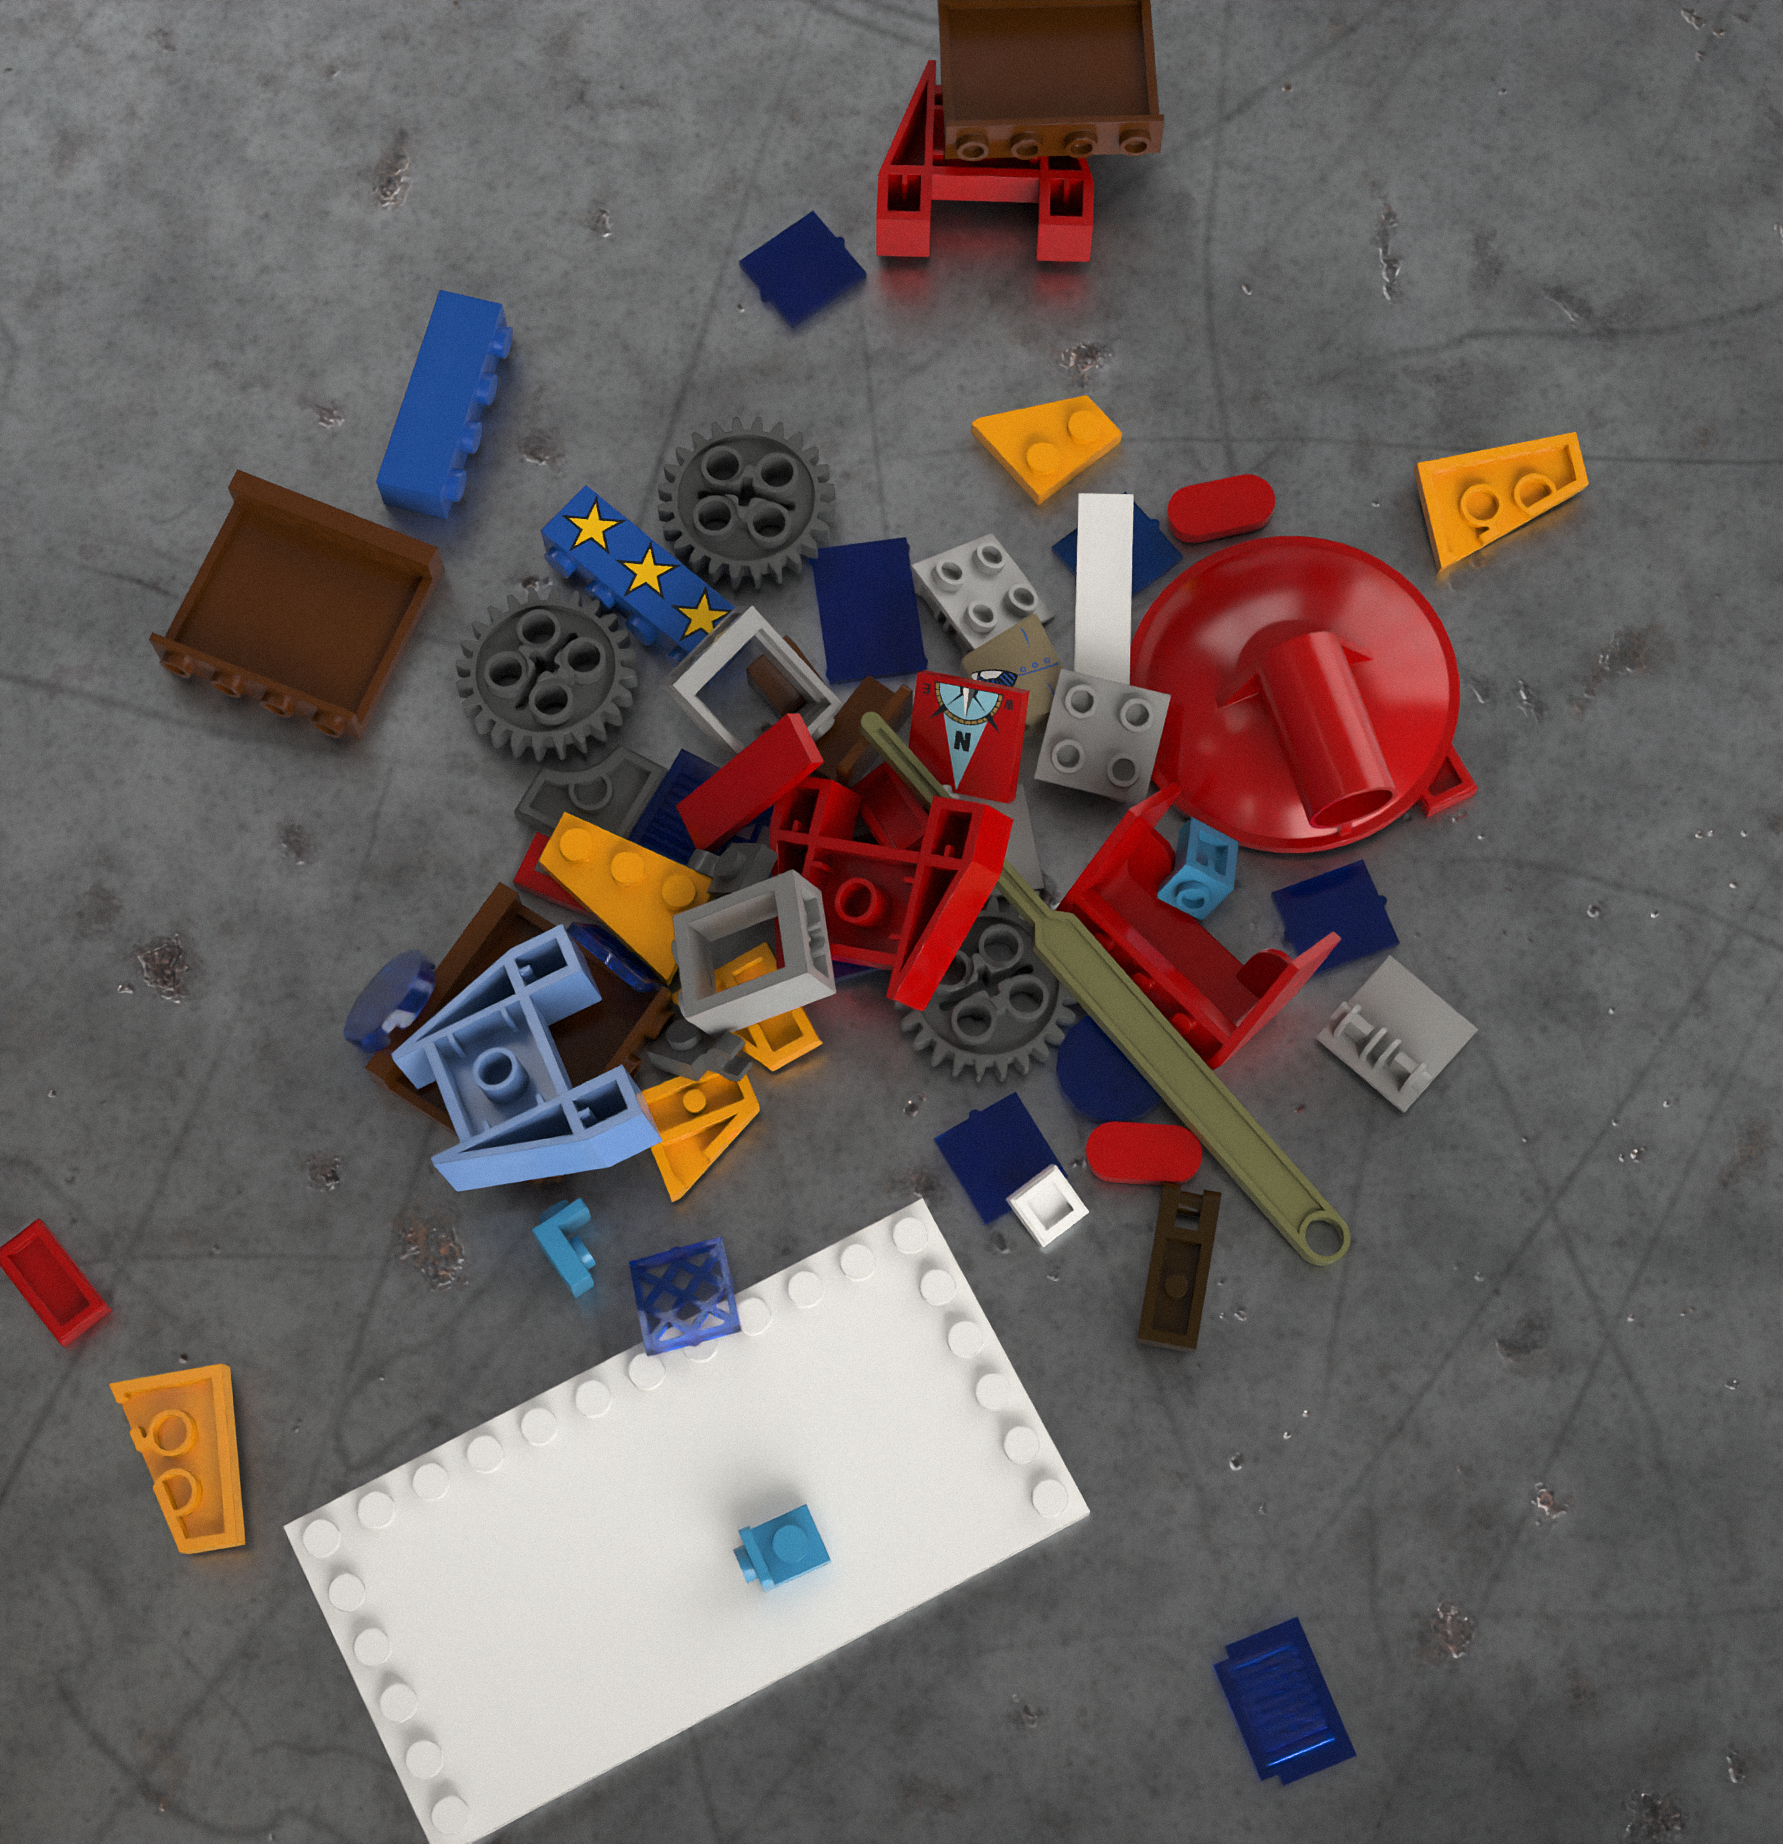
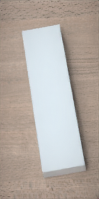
[1074,493,1134,685]

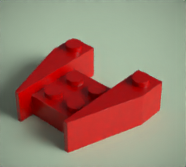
[876,60,1094,262]
[769,776,1013,1012]

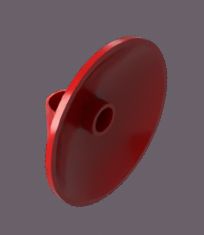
[1130,536,1460,853]

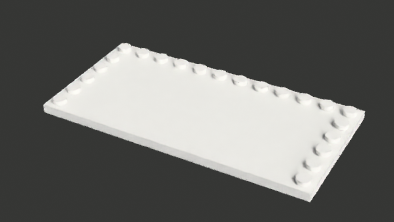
[283,1198,1090,1844]

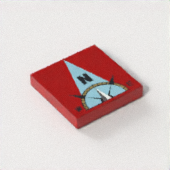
[908,670,1030,804]

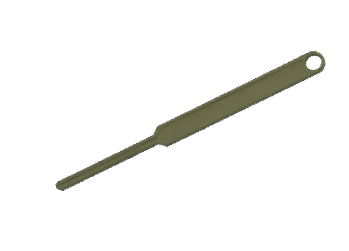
[859,712,1351,1266]

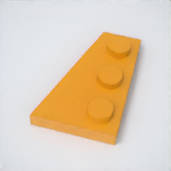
[1413,432,1589,573]
[539,812,714,986]
[109,1363,246,1554]

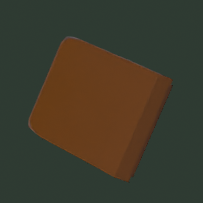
[746,635,826,718]

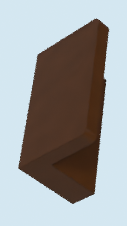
[812,675,913,789]

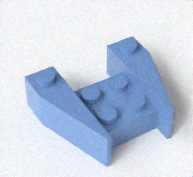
[391,924,663,1192]

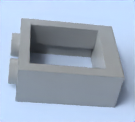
[659,605,843,760]
[672,869,836,1038]

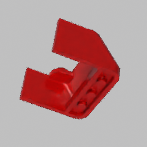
[1055,782,1342,1070]

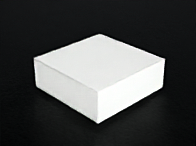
[1005,1164,1089,1247]

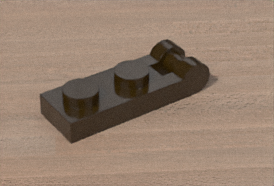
[1136,1182,1221,1353]

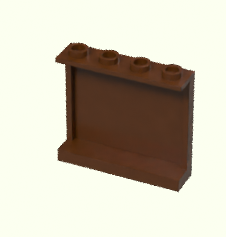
[937,0,1164,161]
[149,469,445,740]
[365,882,675,1193]

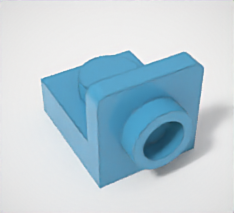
[1157,817,1239,920]
[532,1198,596,1299]
[733,1504,831,1592]

